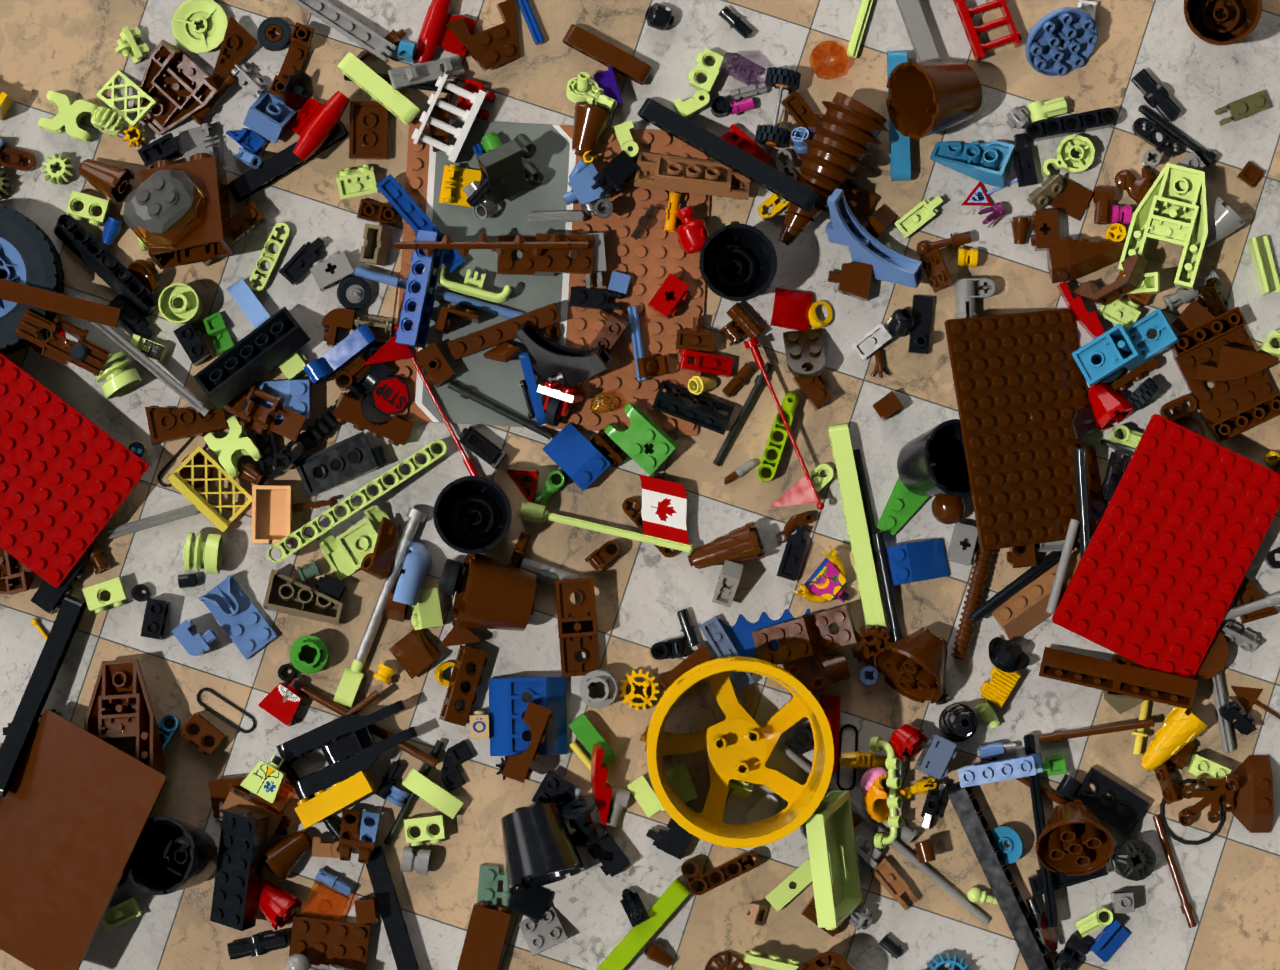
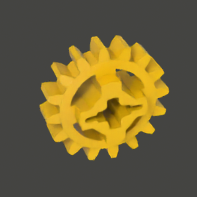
[619,669,660,711]

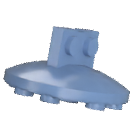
[1025,7,1098,76]

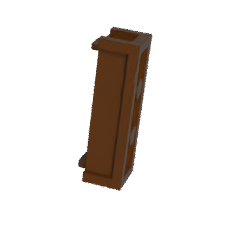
[658,644,713,690]

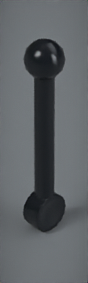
[520,380,535,419]

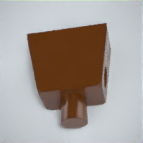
[828,263,873,301]

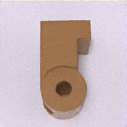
[312,836,340,858]

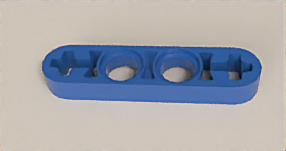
[518,351,546,426]

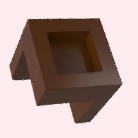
[873,391,903,421]

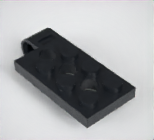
[1056,767,1149,836]

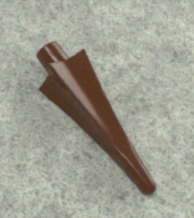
[359,29,406,60]

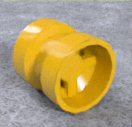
[957,247,978,268]

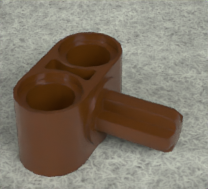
[385,592,408,622]

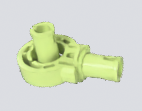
[566,72,617,112]

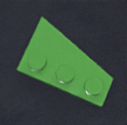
[876,477,930,536]

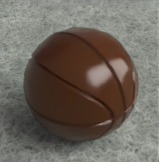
[931,496,966,524]

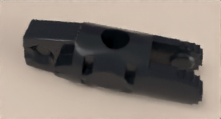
[1101,452,1128,502]
[921,779,948,829]

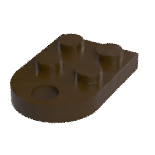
[783,329,826,379]

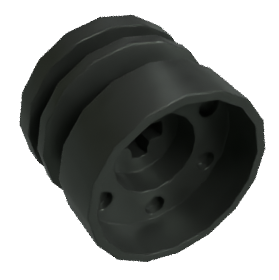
[1111,839,1156,881]

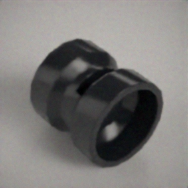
[711,96,730,118]

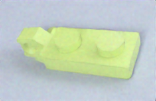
[894,195,943,239]

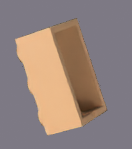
[251,485,293,545]

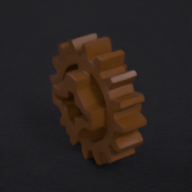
[850,624,892,666]

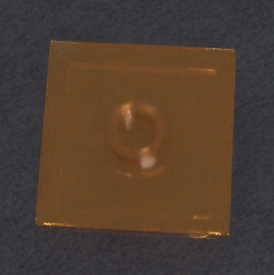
[298,881,350,921]

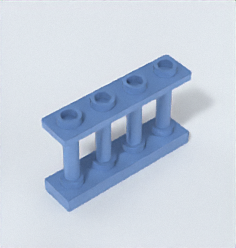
[957,753,1044,788]

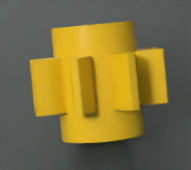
[123,124,146,147]

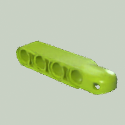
[757,391,799,482]

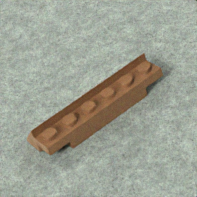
[634,152,750,200]
[991,547,1081,642]

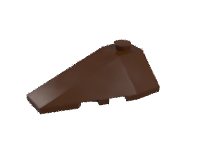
[1047,237,1123,283]

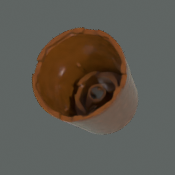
[1184,0,1262,46]
[886,62,982,139]
[452,553,538,631]

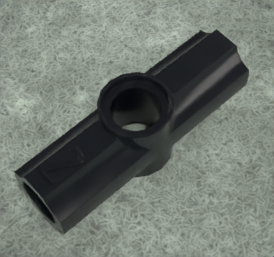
[1131,69,1181,123]
[227,931,288,960]

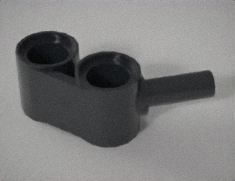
[1054,932,1091,970]

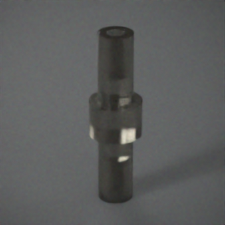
[631,205,658,240]

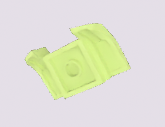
[319,505,402,582]

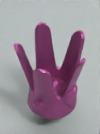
[978,202,1007,228]

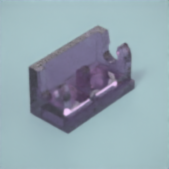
[719,52,766,86]

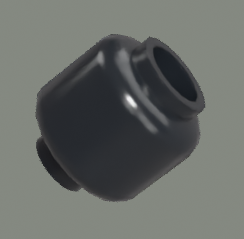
[645,3,674,31]
[887,309,915,337]

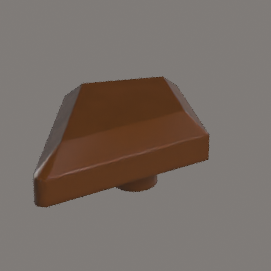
[483,341,521,363]

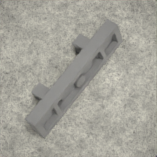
[388,55,465,90]

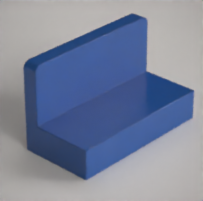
[1089,919,1130,962]

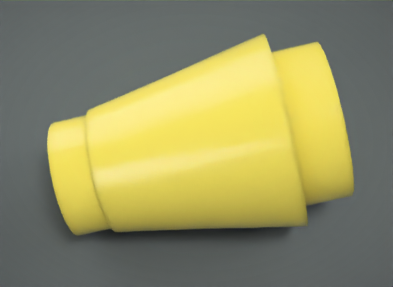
[688,376,716,395]

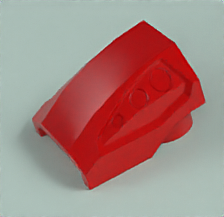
[770,287,813,331]

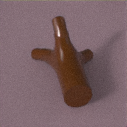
[871,351,889,378]

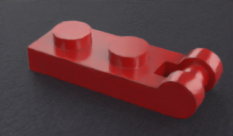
[720,124,773,164]
[678,349,734,377]

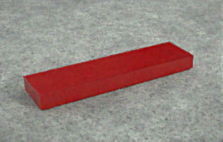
[821,695,841,773]

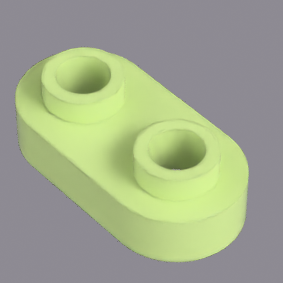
[809,464,833,493]

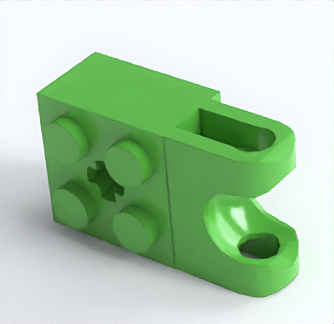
[604,402,679,476]

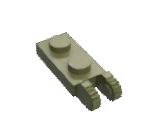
[1214,90,1270,126]

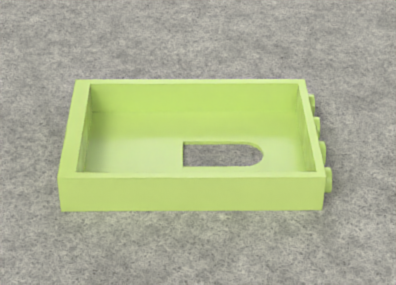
[805,790,862,930]

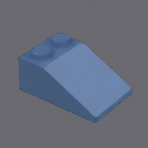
[254,380,312,421]

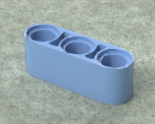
[227,278,271,329]

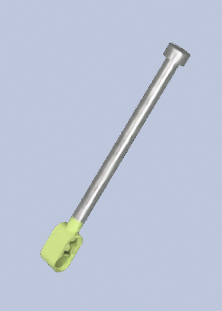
[333,507,427,708]

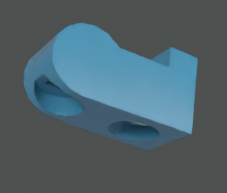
[397,39,417,64]

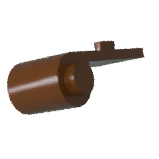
[361,517,401,580]

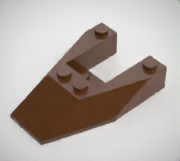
[84,659,164,774]

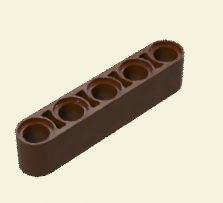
[562,24,653,85]

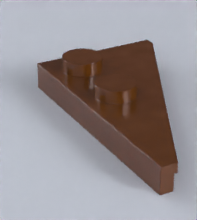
[212,16,259,86]
[1234,576,1278,624]

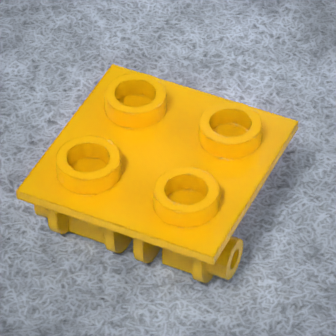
[439,164,482,208]

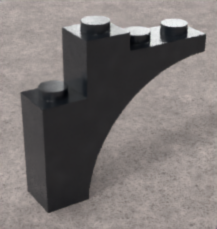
[516,320,612,387]

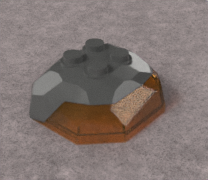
[124,169,207,248]

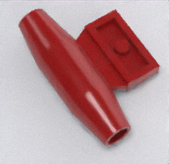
[415,0,476,63]
[287,91,350,162]

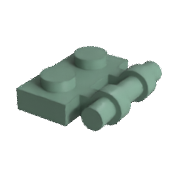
[477,865,513,906]

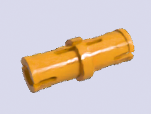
[664,192,681,232]

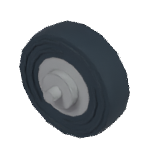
[337,276,371,310]

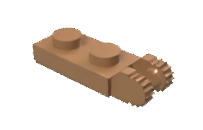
[870,858,918,910]

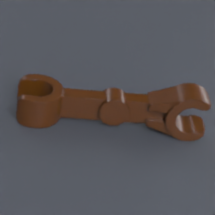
[292,496,341,512]

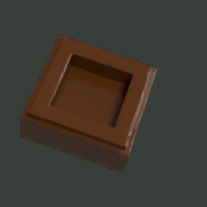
[1237,161,1264,188]

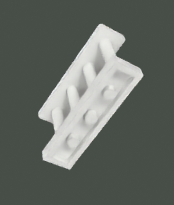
[411,74,486,163]

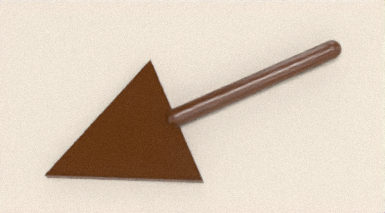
[1231,686,1280,719]

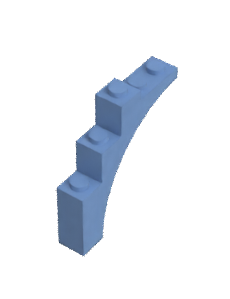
[826,188,925,288]

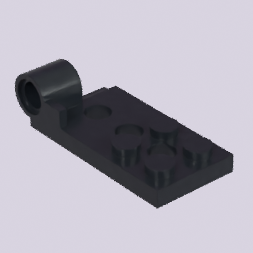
[295,432,389,498]

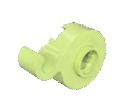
[1041,134,1095,178]

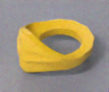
[808,301,833,329]
[434,661,455,687]

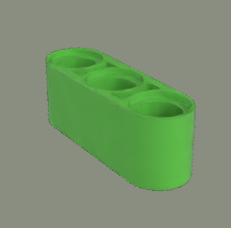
[568,713,617,765]

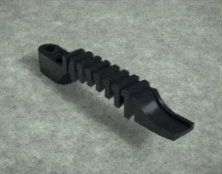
[272,363,393,472]

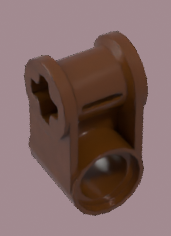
[584,541,621,574]

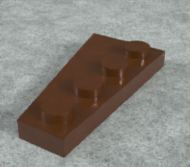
[145,407,228,445]

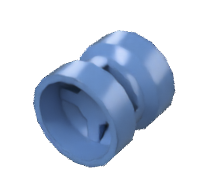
[790,127,810,153]

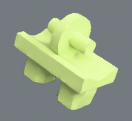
[115,26,150,65]

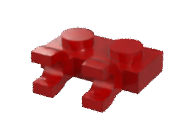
[454,79,496,121]

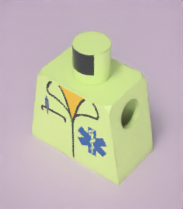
[241,754,286,804]

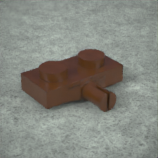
[676,318,715,352]

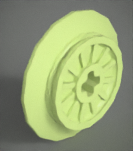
[171,0,228,53]

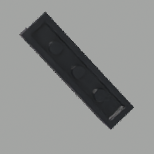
[652,380,734,435]

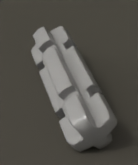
[730,82,768,101]

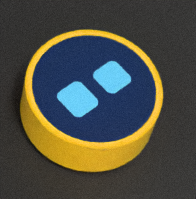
[127,441,147,459]

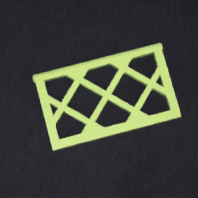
[96,70,157,128]

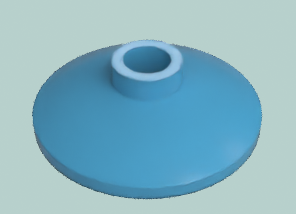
[991,826,1023,864]

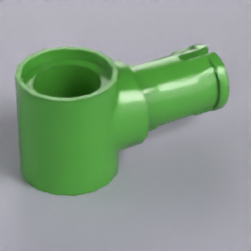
[535,470,567,505]

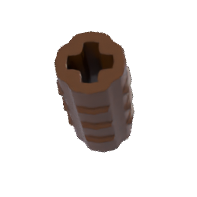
[726,302,764,339]

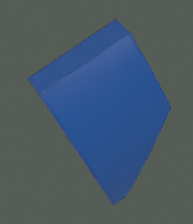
[226,128,267,155]

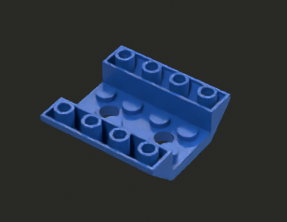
[489,677,567,756]

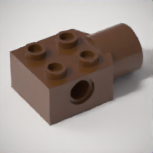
[782,652,850,698]

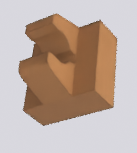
[743,903,769,926]

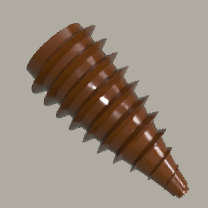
[779,92,889,246]

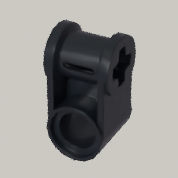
[650,637,688,660]

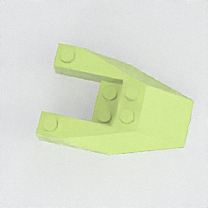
[1118,163,1208,291]

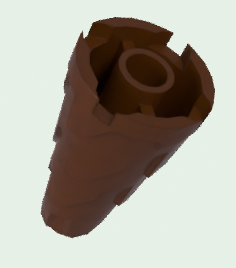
[688,521,765,569]

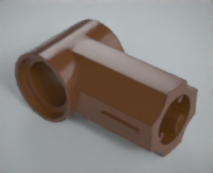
[1093,186,1115,225]
[335,356,371,391]
[914,840,936,863]

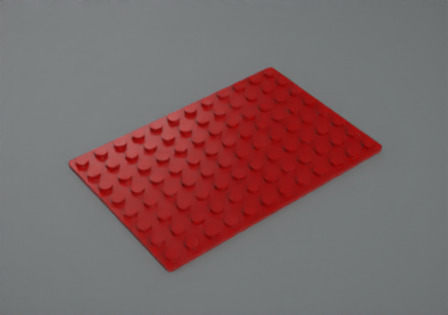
[0,353,149,588]
[1052,414,1280,679]

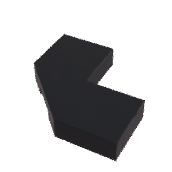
[440,740,474,792]

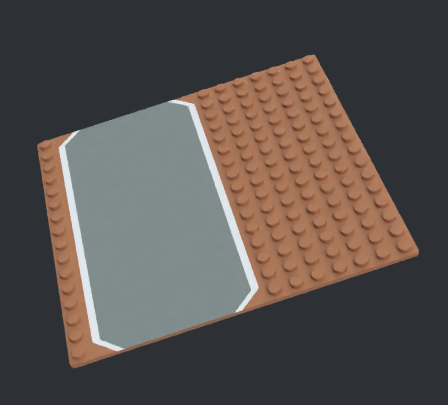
[392,118,712,436]

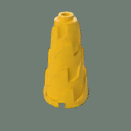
[1140,706,1208,772]

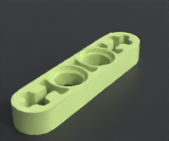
[248,222,291,292]

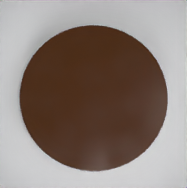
[1194,630,1229,681]

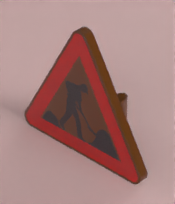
[507,468,539,503]

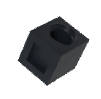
[316,574,347,601]
[787,725,814,755]

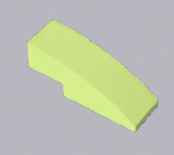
[402,768,464,819]

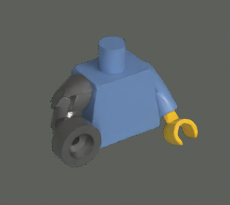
[562,150,613,219]

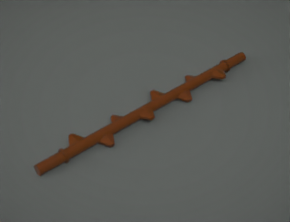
[395,234,588,257]

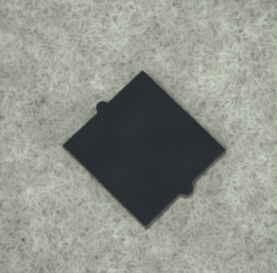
[508,887,552,922]

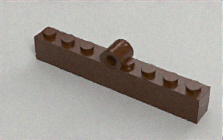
[1039,647,1198,710]

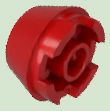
[889,723,928,762]

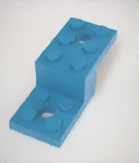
[1071,308,1179,387]

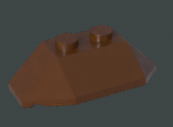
[1231,755,1273,833]

